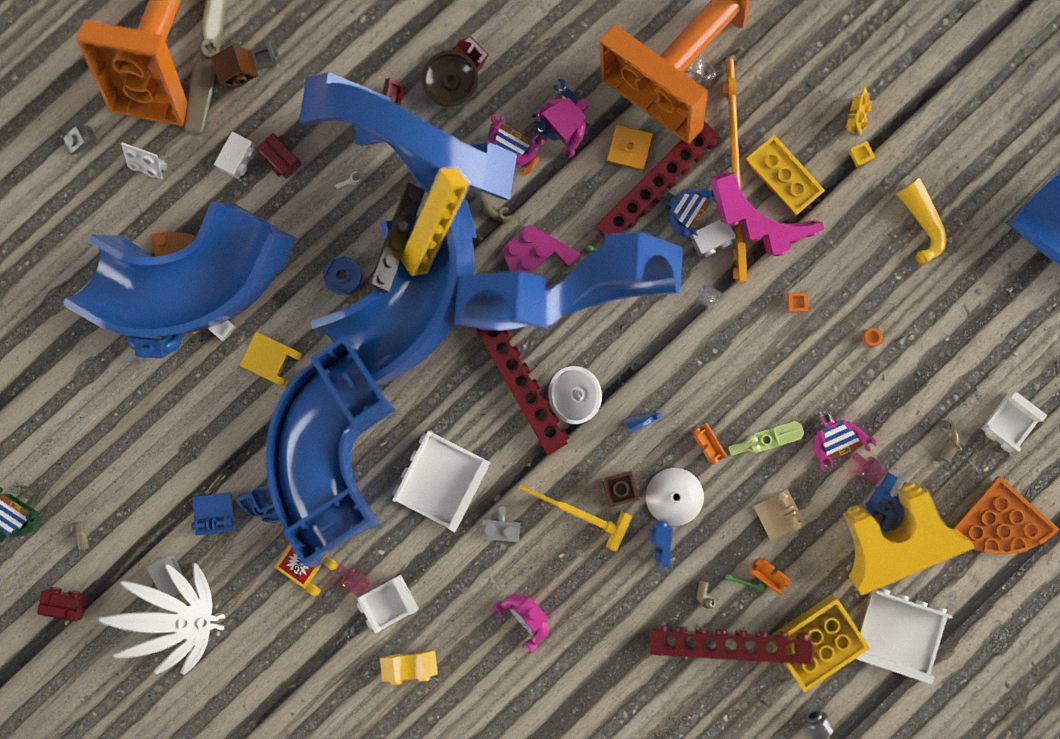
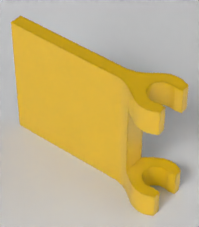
[239,332,303,388]

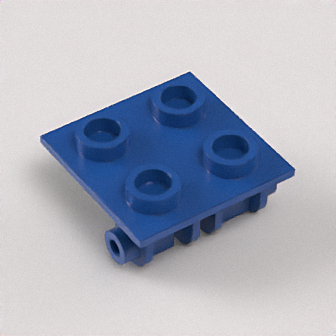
[191,493,235,535]

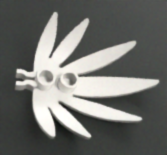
[98,563,225,674]

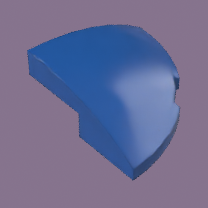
[622,412,662,433]
[235,483,280,523]

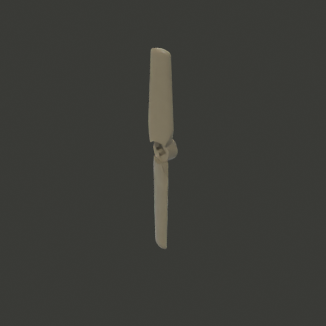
[184,0,227,134]

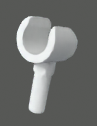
[335,172,361,189]

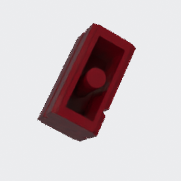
[257,133,302,179]
[37,587,87,621]

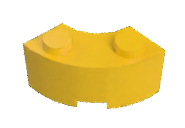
[380,651,438,685]

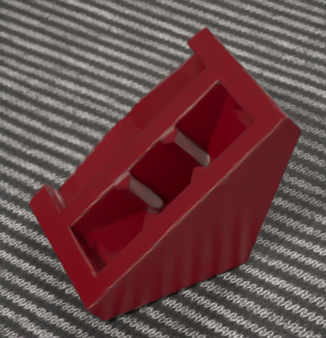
[453,37,489,72]

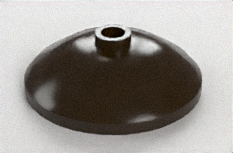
[422,50,479,107]

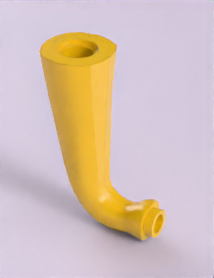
[895,177,947,265]

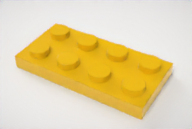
[745,134,825,216]

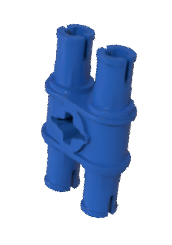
[865,472,907,532]

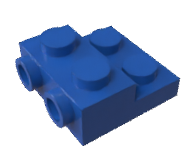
[648,521,672,568]

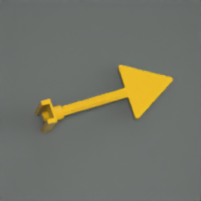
[519,485,632,552]

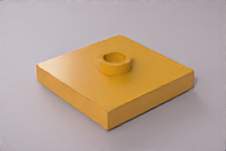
[607,125,653,171]

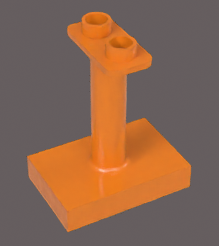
[76,0,188,126]
[599,0,750,144]

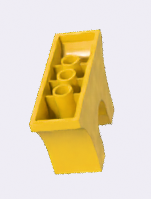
[843,482,974,595]

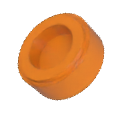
[862,328,883,347]

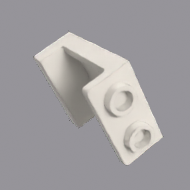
[981,391,1047,453]
[357,575,419,634]

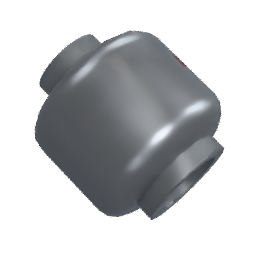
[804,710,834,739]

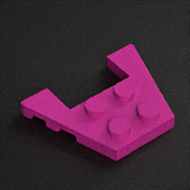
[501,224,581,274]

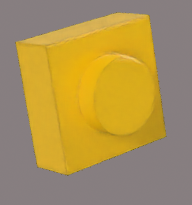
[848,141,875,167]

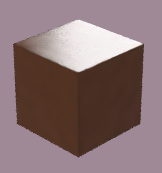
[211,45,259,88]
[601,471,639,507]

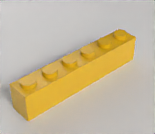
[401,168,469,276]

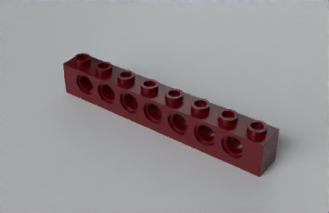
[595,121,719,238]
[475,328,569,455]
[650,625,813,665]

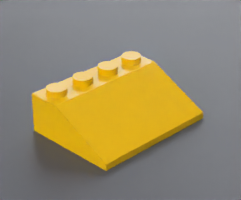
[769,595,870,692]

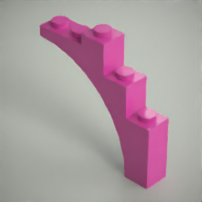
[710,171,824,256]

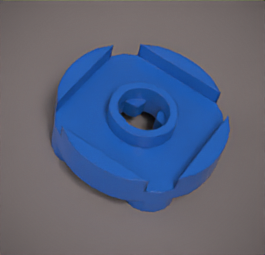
[323,256,362,295]

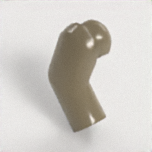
[70,521,89,550]
[697,580,716,609]

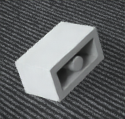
[214,132,256,179]
[690,220,736,257]

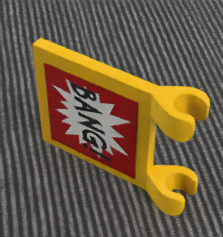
[274,544,339,596]

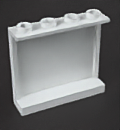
[392,431,491,532]
[855,588,952,684]

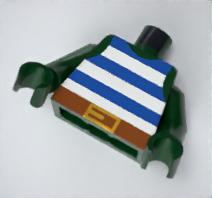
[0,487,42,543]

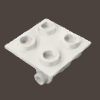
[121,142,167,179]

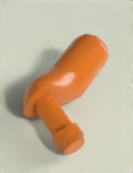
[522,155,539,176]

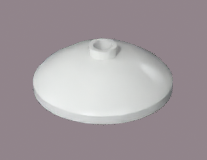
[548,366,602,424]
[646,468,704,526]

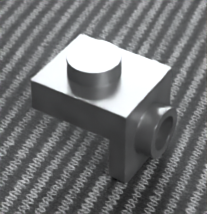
[250,40,279,70]
[63,126,98,154]

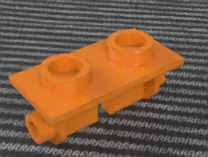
[692,423,727,465]
[749,557,791,596]

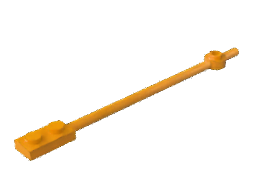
[723,59,747,284]

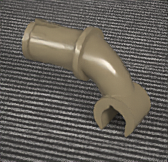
[476,192,511,223]
[939,420,962,463]

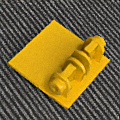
[846,86,872,136]

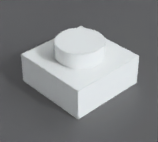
[208,320,236,341]

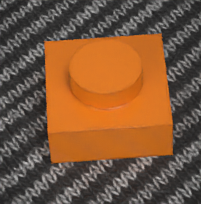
[787,292,808,313]

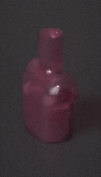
[852,452,888,486]
[336,564,372,598]

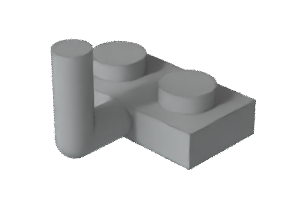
[480,506,521,542]

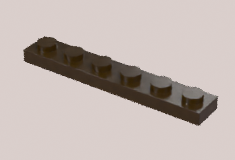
[369,182,425,293]

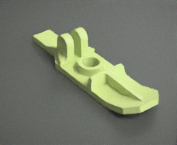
[728,421,804,456]

